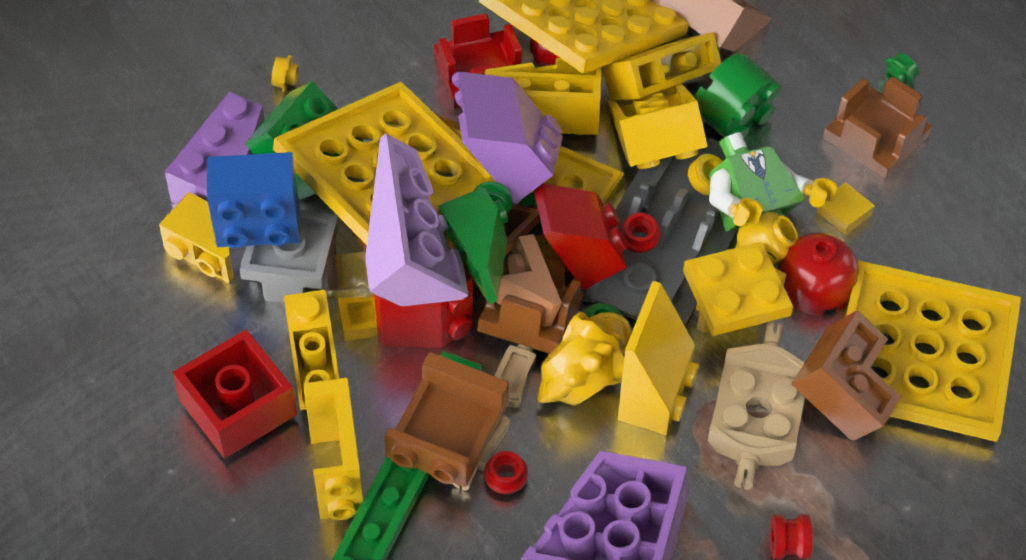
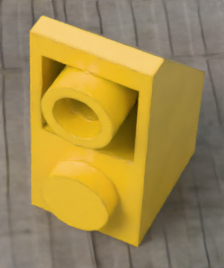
[159,192,234,283]

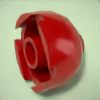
[777,232,859,315]

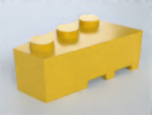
[485,58,601,135]

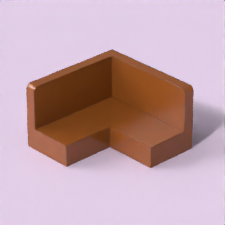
[791,310,901,440]

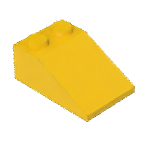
[607,83,708,169]
[618,281,699,435]

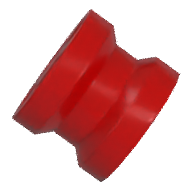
[769,514,813,559]

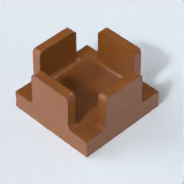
[823,77,933,179]
[477,254,584,354]

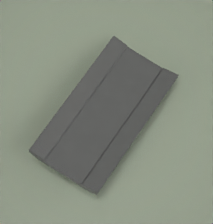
[568,136,739,328]

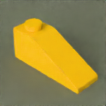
[602,32,721,101]

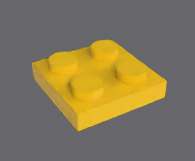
[683,242,793,336]

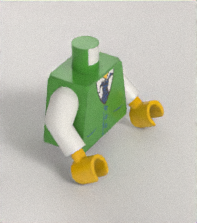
[709,133,837,232]

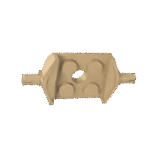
[708,322,805,490]

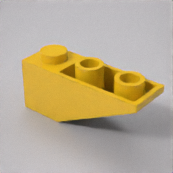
[284,289,339,410]

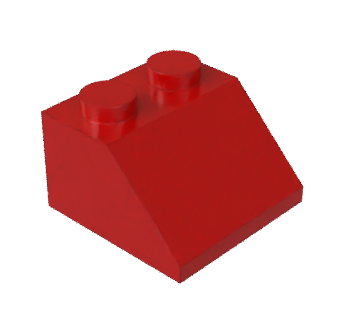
[534,184,627,290]
[374,270,473,348]

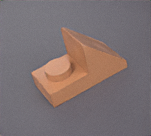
[496,234,562,327]

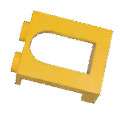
[303,378,363,520]

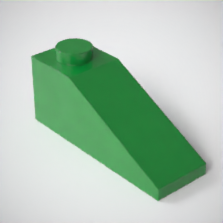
[438,187,508,304]

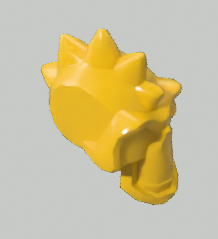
[537,312,632,406]

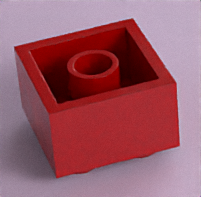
[172,329,297,459]

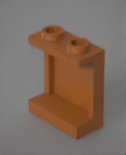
[384,352,509,488]

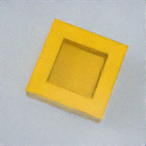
[816,182,875,235]
[338,293,378,341]

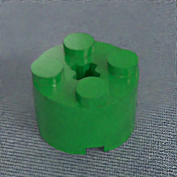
[694,53,782,139]

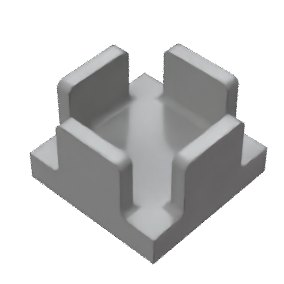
[239,210,339,303]

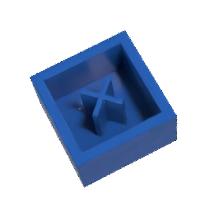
[207,152,300,248]

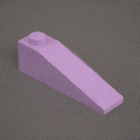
[365,134,468,306]

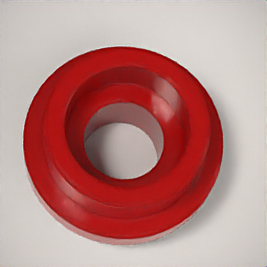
[620,213,661,253]
[484,451,528,494]

